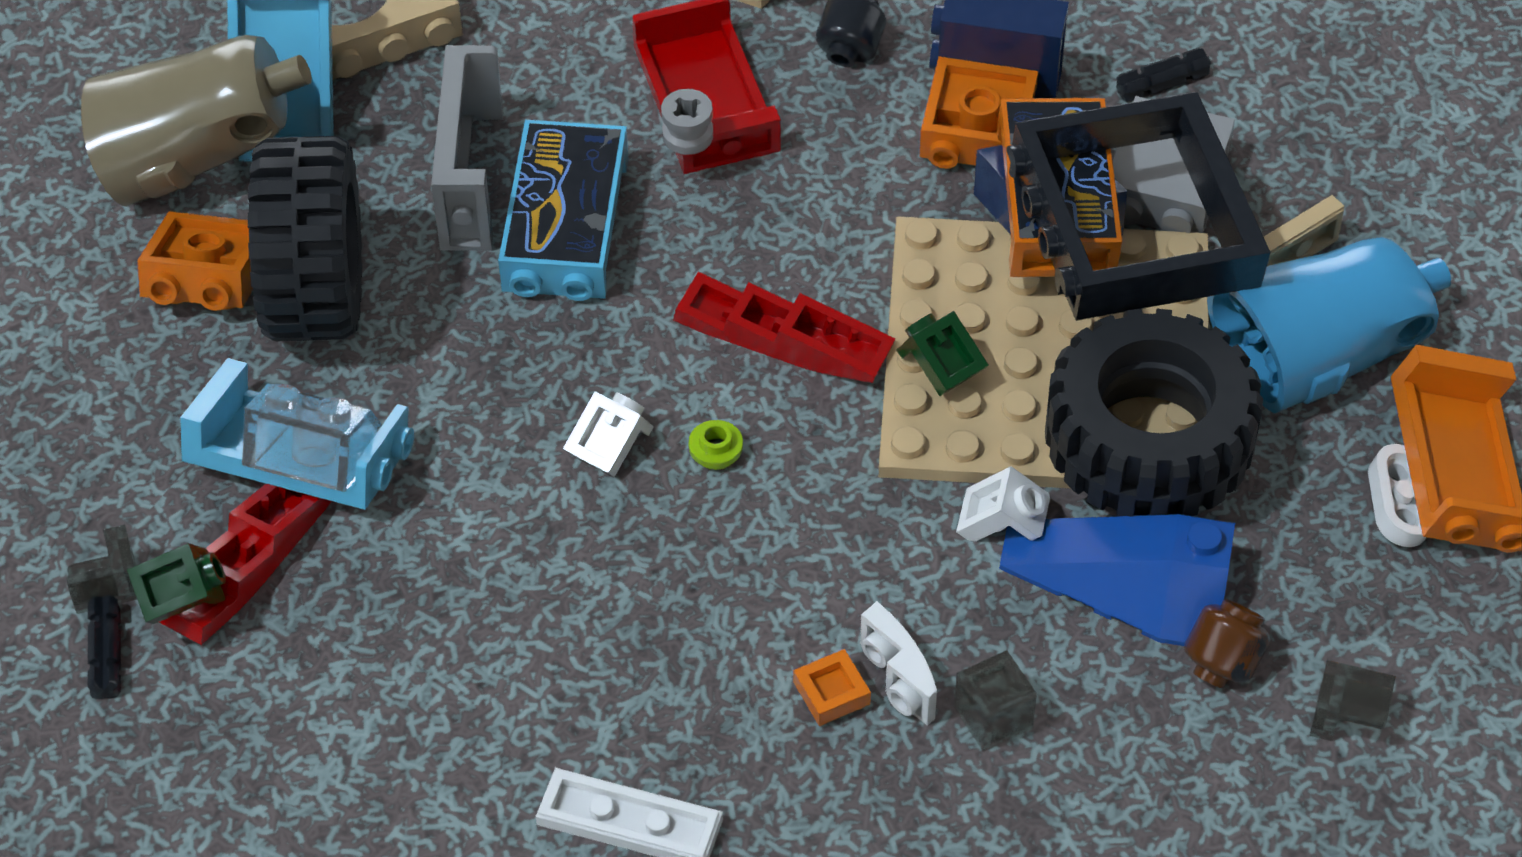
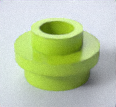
[688,420,743,470]

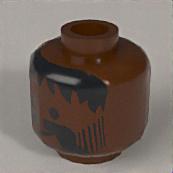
[1184,598,1271,688]

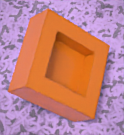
[793,649,871,726]

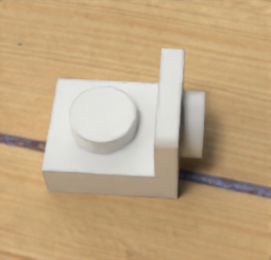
[563,392,653,477]
[956,466,1050,542]

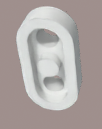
[1368,444,1427,547]

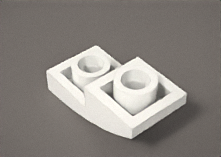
[860,601,937,726]

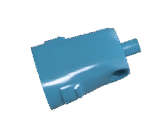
[1207,237,1451,413]

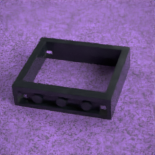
[1006,92,1271,321]

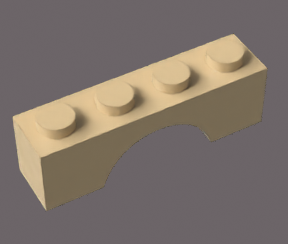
[332,0,463,79]

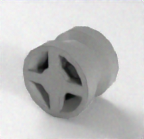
[661,89,713,155]

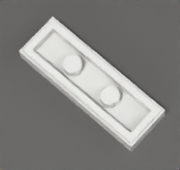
[536,768,723,857]

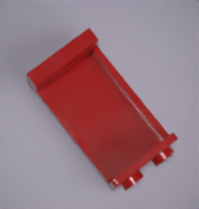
[632,0,781,174]

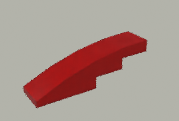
[673,271,896,383]
[159,484,332,645]

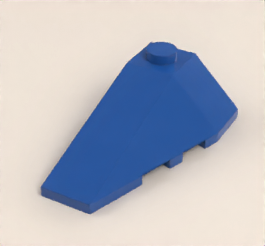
[999,514,1235,646]

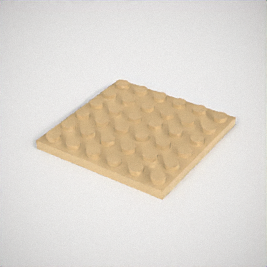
[878,216,1209,489]

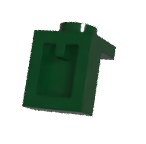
[896,311,989,396]
[127,543,226,624]

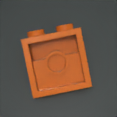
[920,56,1038,169]
[137,211,253,311]

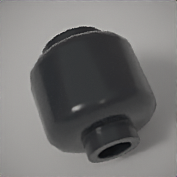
[815,0,887,67]

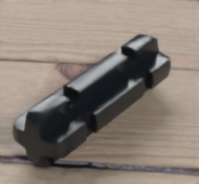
[1116,48,1211,102]
[88,595,121,700]

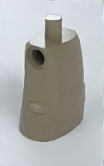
[81,35,312,207]

